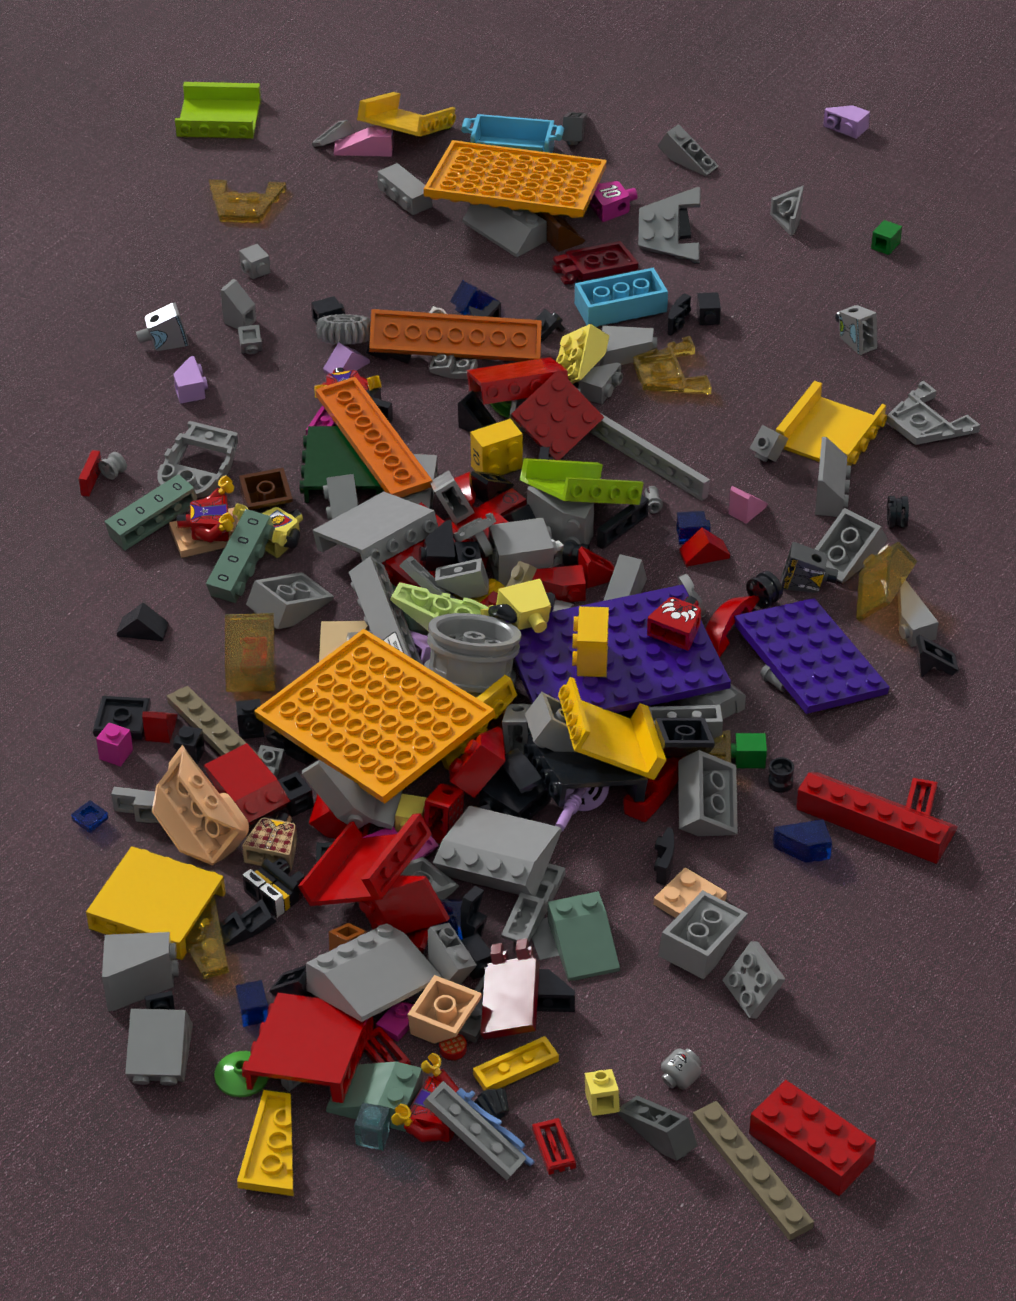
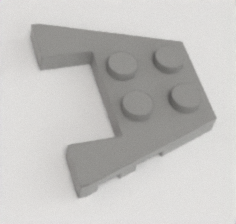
[638,187,701,263]
[887,381,980,445]

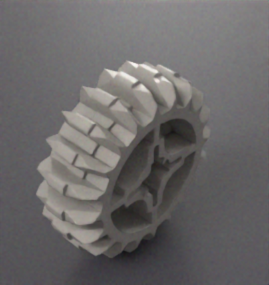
[316,314,371,345]

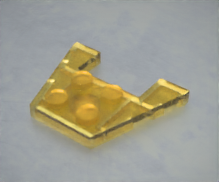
[209,179,286,223]
[633,336,712,394]

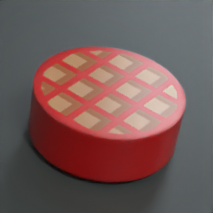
[439,1033,467,1060]

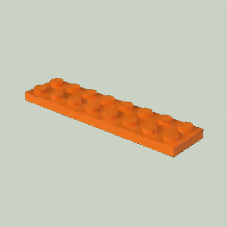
[369,309,542,362]
[315,377,432,498]

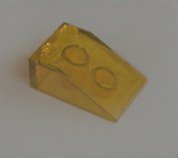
[856,541,917,622]
[225,613,277,692]

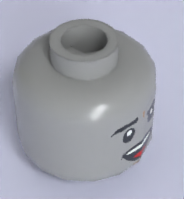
[661,1048,702,1090]

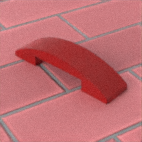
[705,596,760,658]

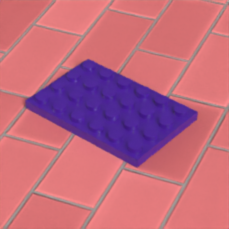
[734,598,890,714]

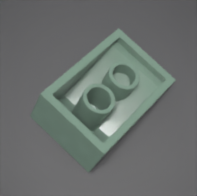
[548,891,620,982]
[326,1062,423,1132]

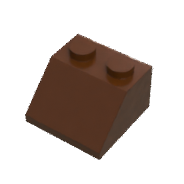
[239,467,293,510]

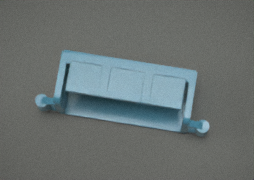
[461,114,564,153]

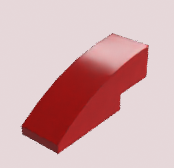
[624,757,682,822]

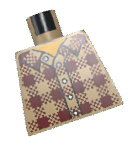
[242,813,297,871]

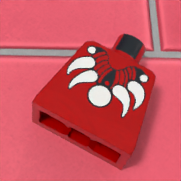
[647,596,701,651]

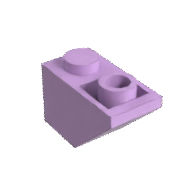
[823,106,870,139]
[173,356,208,404]

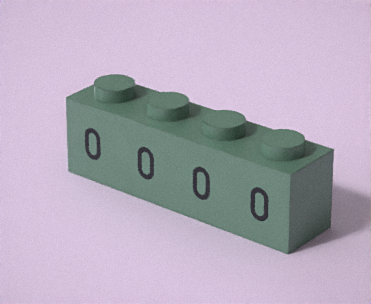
[105,474,197,551]
[206,509,275,603]

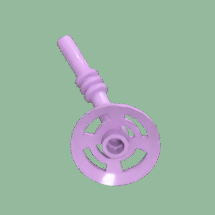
[555,786,609,832]

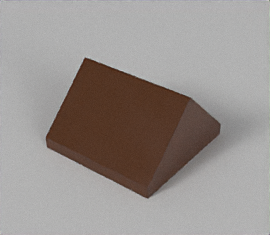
[538,212,586,252]

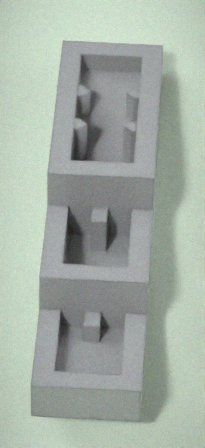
[501,863,566,943]

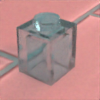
[354,1102,391,1150]

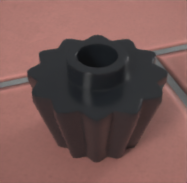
[474,1088,509,1120]

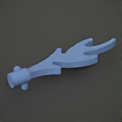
[456,1088,535,1166]

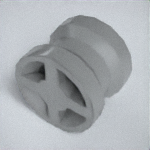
[99,452,127,480]

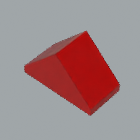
[679,527,730,567]
[578,546,615,588]
[142,711,178,743]

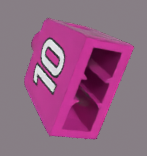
[589,181,637,222]

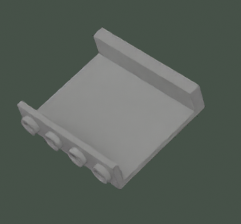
[312,492,438,563]

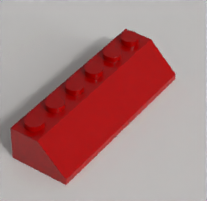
[796,772,958,864]

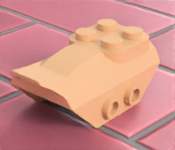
[152,745,249,865]

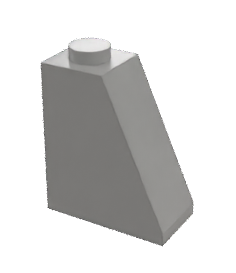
[599,326,657,366]
[430,470,475,524]
[603,554,647,601]

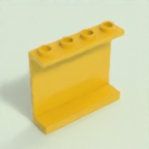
[357,92,456,137]
[776,381,887,465]
[558,677,666,780]
[86,846,226,960]

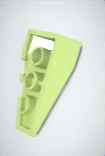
[390,582,488,631]

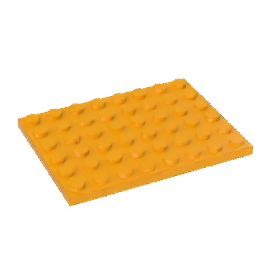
[423,140,607,218]
[254,629,496,804]

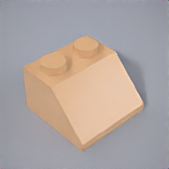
[408,975,482,1044]

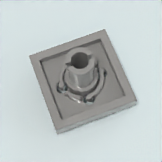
[722,941,786,1019]

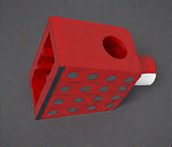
[424,784,464,844]

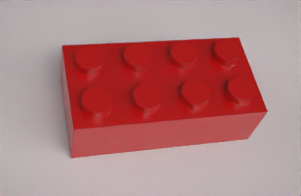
[749,1080,876,1196]

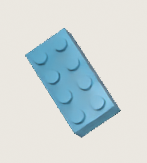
[574,268,668,327]

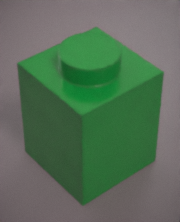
[871,220,902,255]
[730,733,767,768]

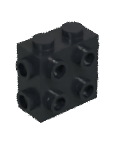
[479,769,551,820]

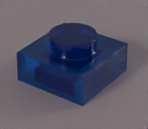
[71,800,108,833]

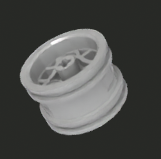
[424,613,521,698]

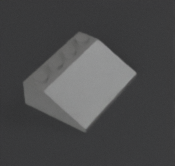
[433,806,562,896]
[306,924,442,1022]

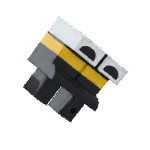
[242,857,305,918]

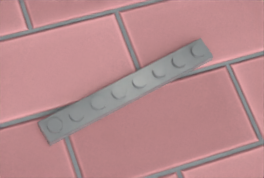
[590,414,710,501]

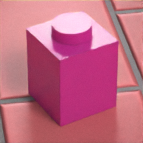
[96,723,133,767]

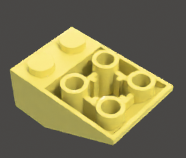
[556,324,609,384]

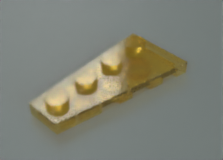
[185,894,230,979]

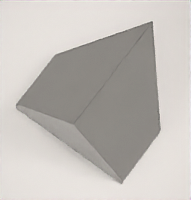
[770,185,804,236]

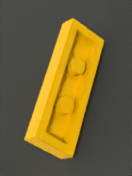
[473,1036,559,1091]

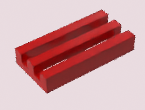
[906,778,938,815]
[364,1027,411,1065]
[532,1118,576,1175]

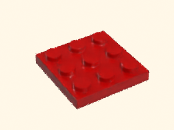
[510,369,604,460]

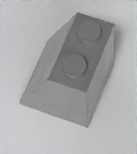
[488,518,557,587]
[102,932,179,1011]
[125,1009,193,1085]

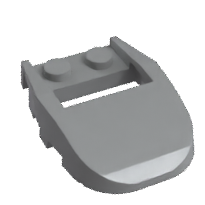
[157,421,239,498]

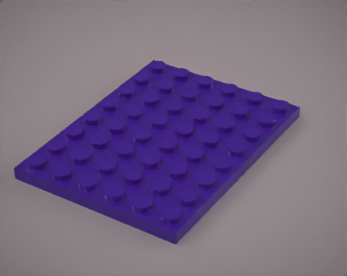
[506,585,731,713]

